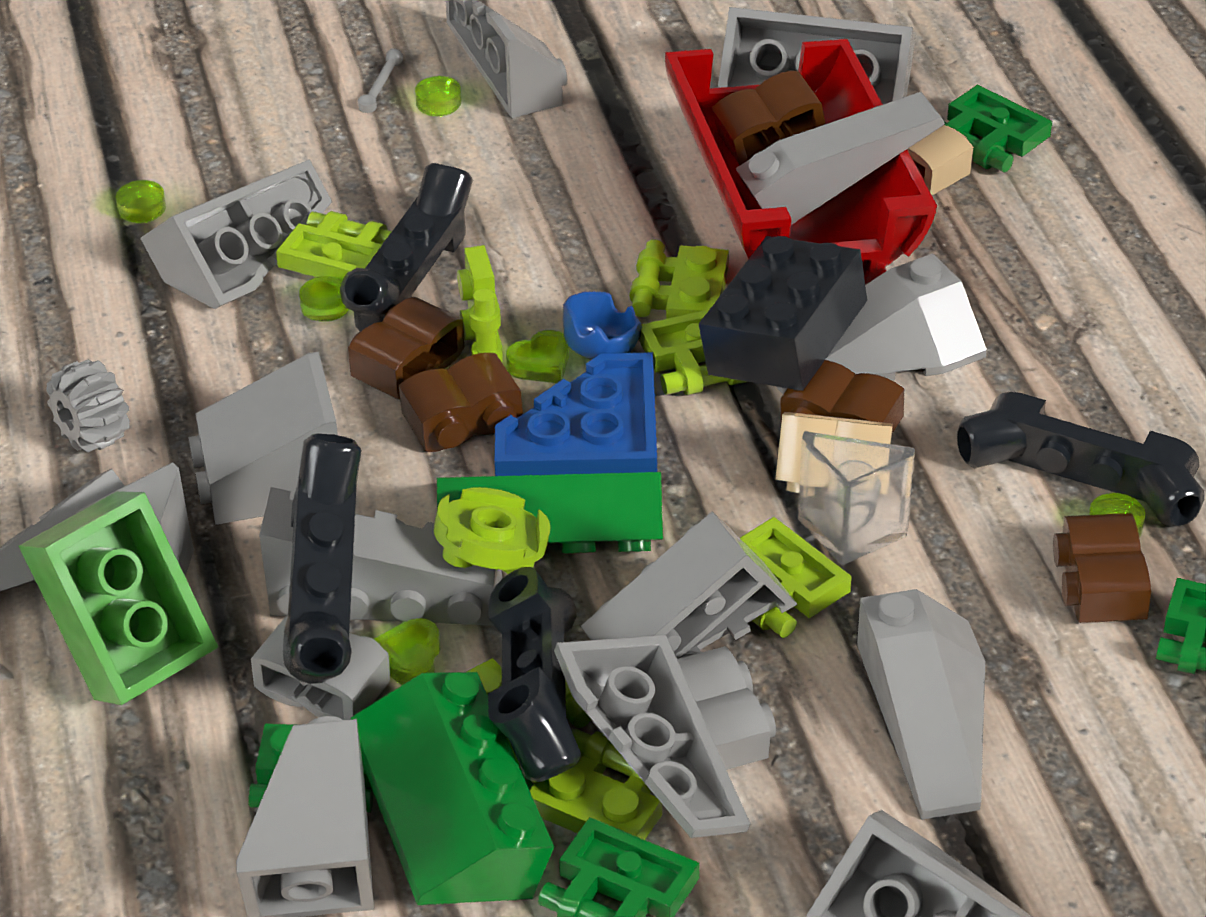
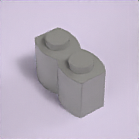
[251,614,390,720]
[677,646,776,770]

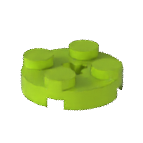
[433,487,550,574]

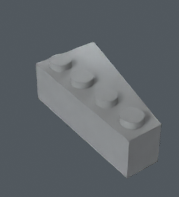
[259,487,502,626]

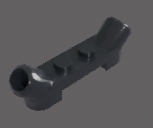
[340,163,473,331]
[957,391,1204,527]
[283,433,362,684]
[488,567,581,782]

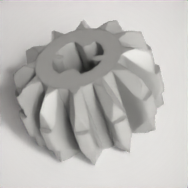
[46,359,130,452]

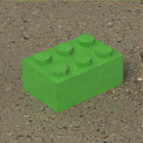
[19,491,218,705]

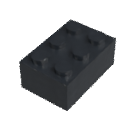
[699,236,868,391]

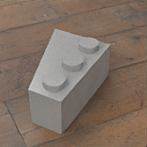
[581,511,797,659]

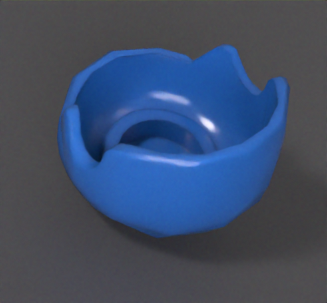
[563,291,642,359]

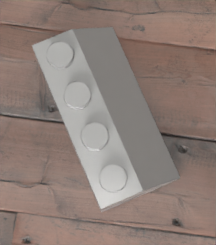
[718,7,915,104]

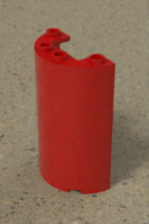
[665,39,937,285]

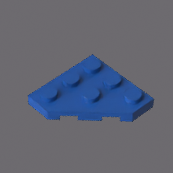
[494,352,657,476]

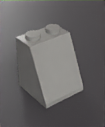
[188,352,338,525]
[236,716,374,917]

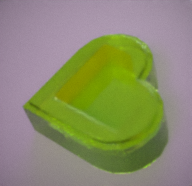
[506,330,569,383]
[374,618,440,685]

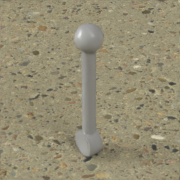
[358,48,403,113]

